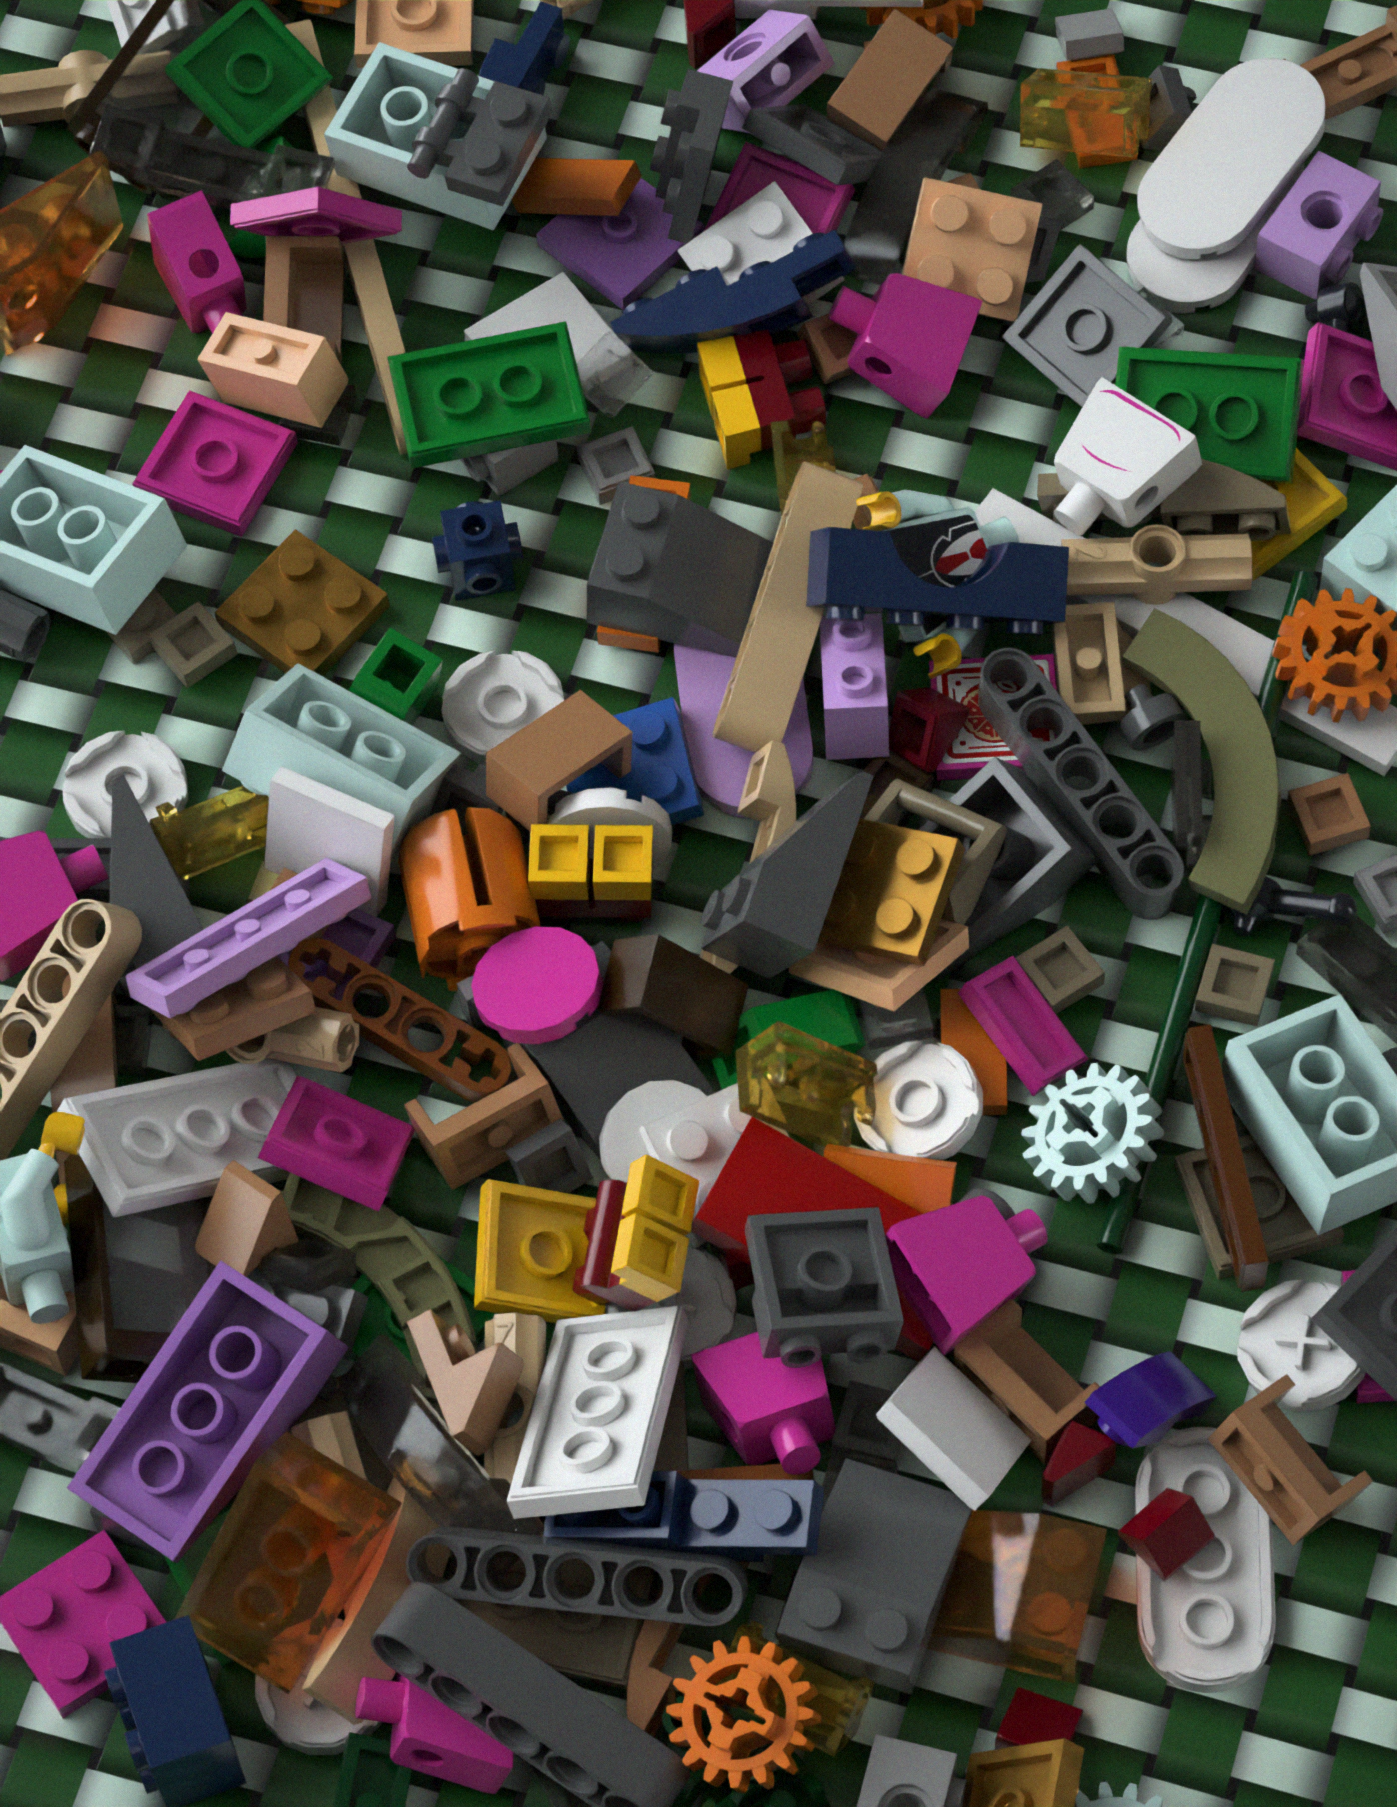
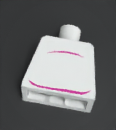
[1054,377,1202,535]

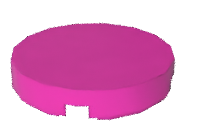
[471,926,604,1044]

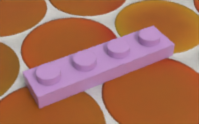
[125,858,371,1019]

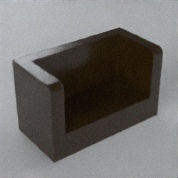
[597,934,749,1060]

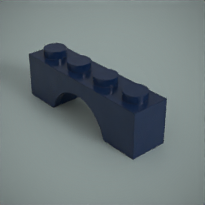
[806,527,1069,636]

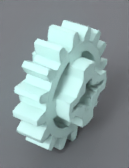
[1021,1063,1164,1204]

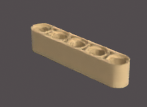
[712,461,863,753]
[0,899,142,1161]

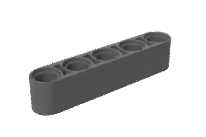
[978,648,1184,920]
[405,1526,749,1626]
[371,1582,691,1807]

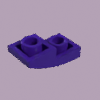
[1084,1351,1217,1449]

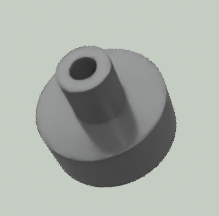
[1120,684,1187,751]

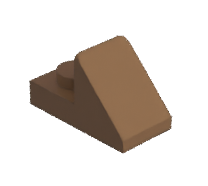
[195,1160,307,1277]
[407,1309,524,1456]

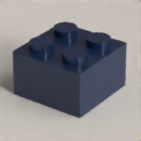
[104,1615,247,1807]

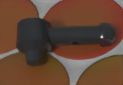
[1305,282,1366,334]
[1227,876,1357,937]

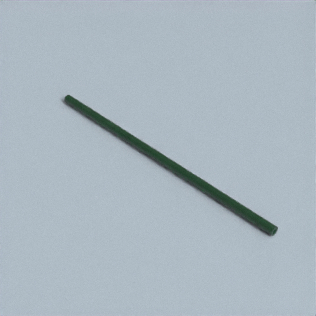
[1097,571,1318,1254]

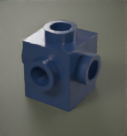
[432,500,523,601]

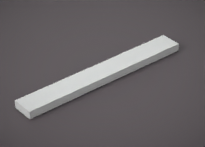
[975,488,1397,776]

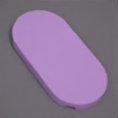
[674,643,813,818]

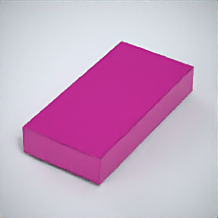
[958,956,1089,1096]

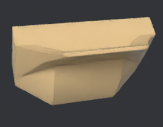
[1052,602,1151,725]

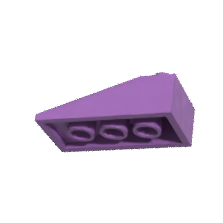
[67,1260,349,1563]

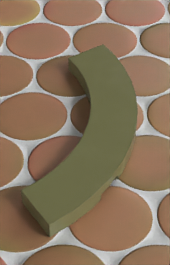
[1123,608,1281,915]
[282,1173,478,1470]

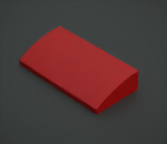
[691,1116,933,1362]

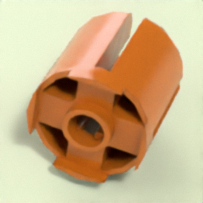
[398,807,541,991]

